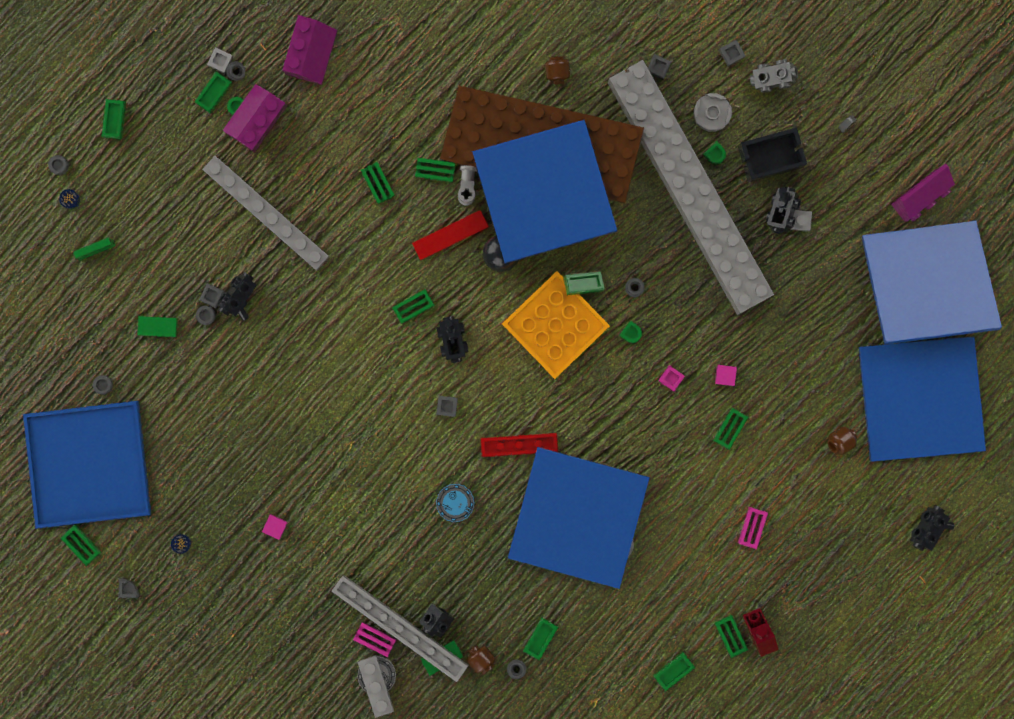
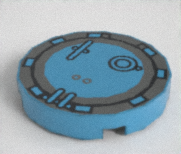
[436,484,474,522]

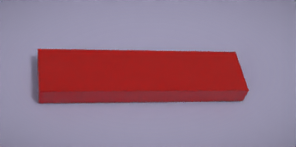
[412,210,489,261]
[481,433,558,457]

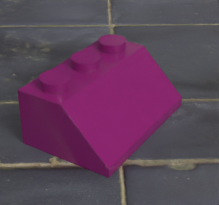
[282,15,337,85]
[223,84,287,153]
[891,164,955,222]

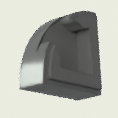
[119,578,139,598]

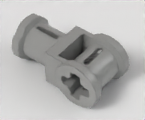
[458,166,477,206]

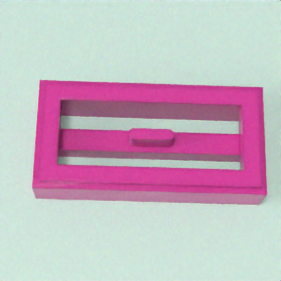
[738,507,768,549]
[353,622,396,657]

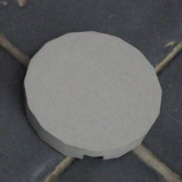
[694,93,732,132]

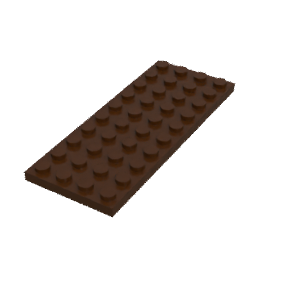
[440,85,644,203]

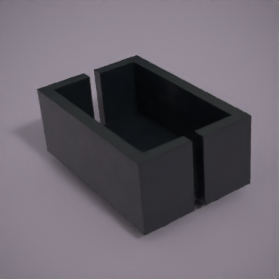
[738,127,807,183]

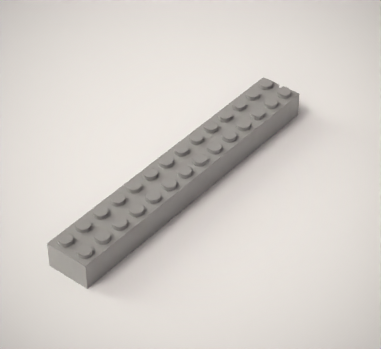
[608,60,774,315]

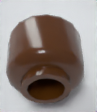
[545,56,571,84]
[827,426,857,455]
[466,645,495,675]

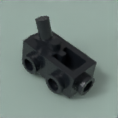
[766,187,801,234]
[218,272,257,321]
[436,316,469,363]
[910,505,955,551]

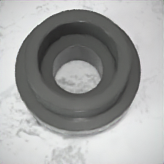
[226,61,245,81]
[625,278,644,297]
[507,659,526,679]

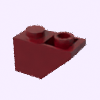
[742,608,779,657]

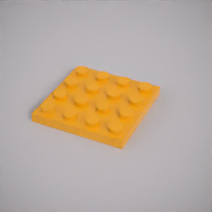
[502,271,610,379]

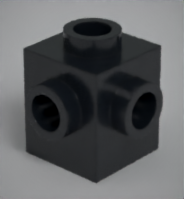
[419,603,454,638]

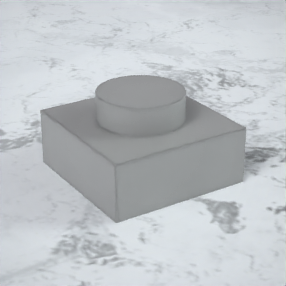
[207,47,233,74]
[790,210,812,231]

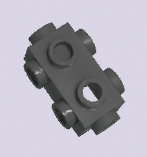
[750,59,798,93]

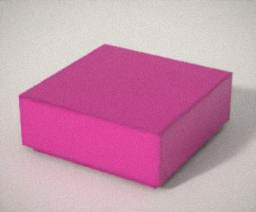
[658,365,685,392]
[715,365,737,386]
[262,514,288,540]

